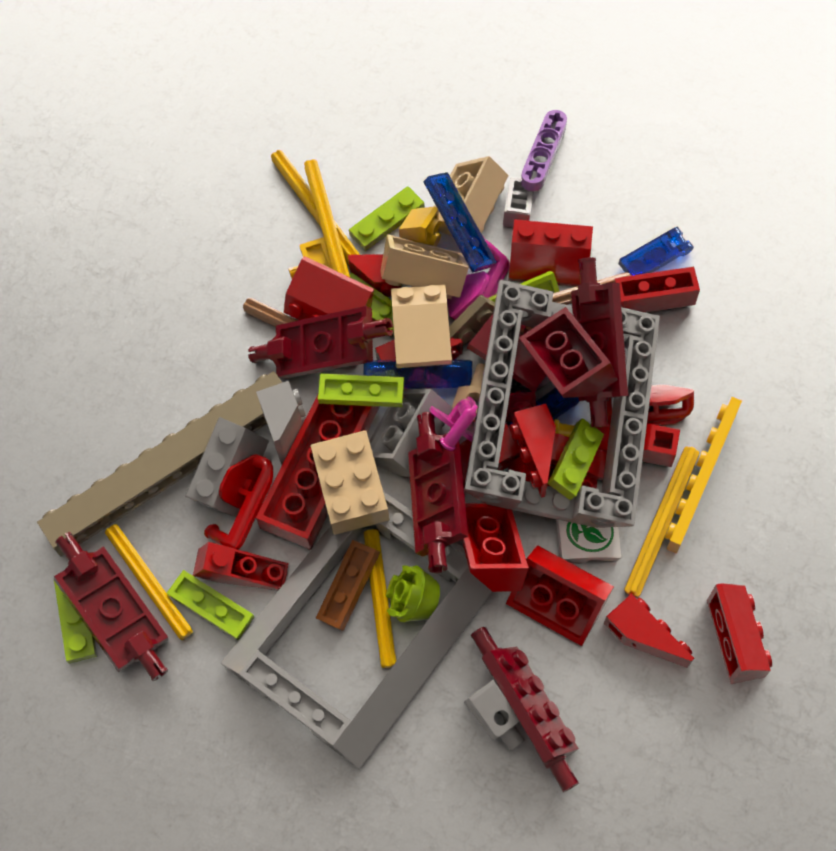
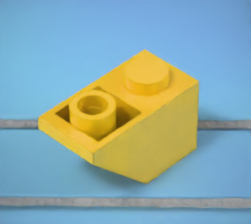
[399,206,441,246]

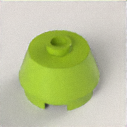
[386,565,440,622]

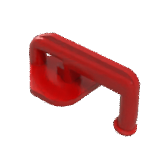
[606,385,694,425]
[204,454,273,550]

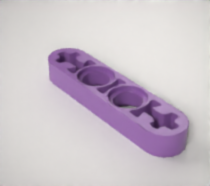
[521,110,567,191]

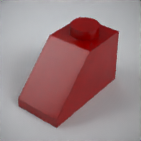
[348,254,402,297]

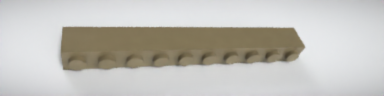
[37,371,283,557]

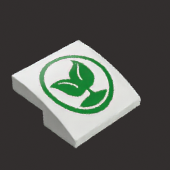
[556,519,621,563]

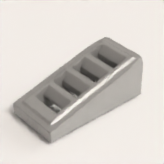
[503,177,534,228]

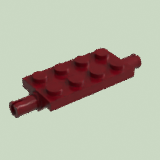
[571,257,628,427]
[248,306,393,379]
[408,412,468,573]
[54,532,168,681]
[470,627,579,793]

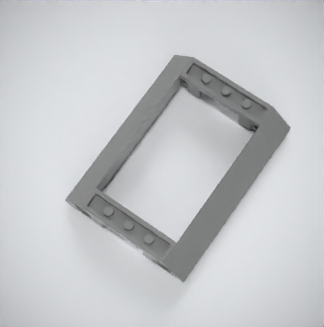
[464,280,660,528]
[221,491,492,770]

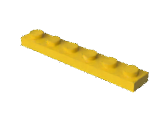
[665,397,742,554]

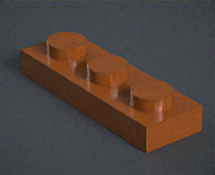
[316,539,380,631]

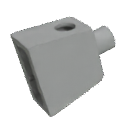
[464,680,525,751]

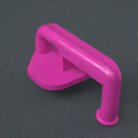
[447,235,510,320]
[429,396,478,451]

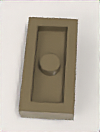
[449,295,495,346]

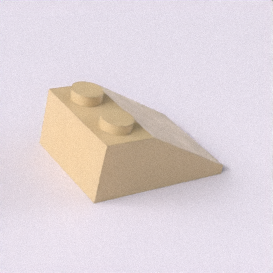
[391,285,452,368]

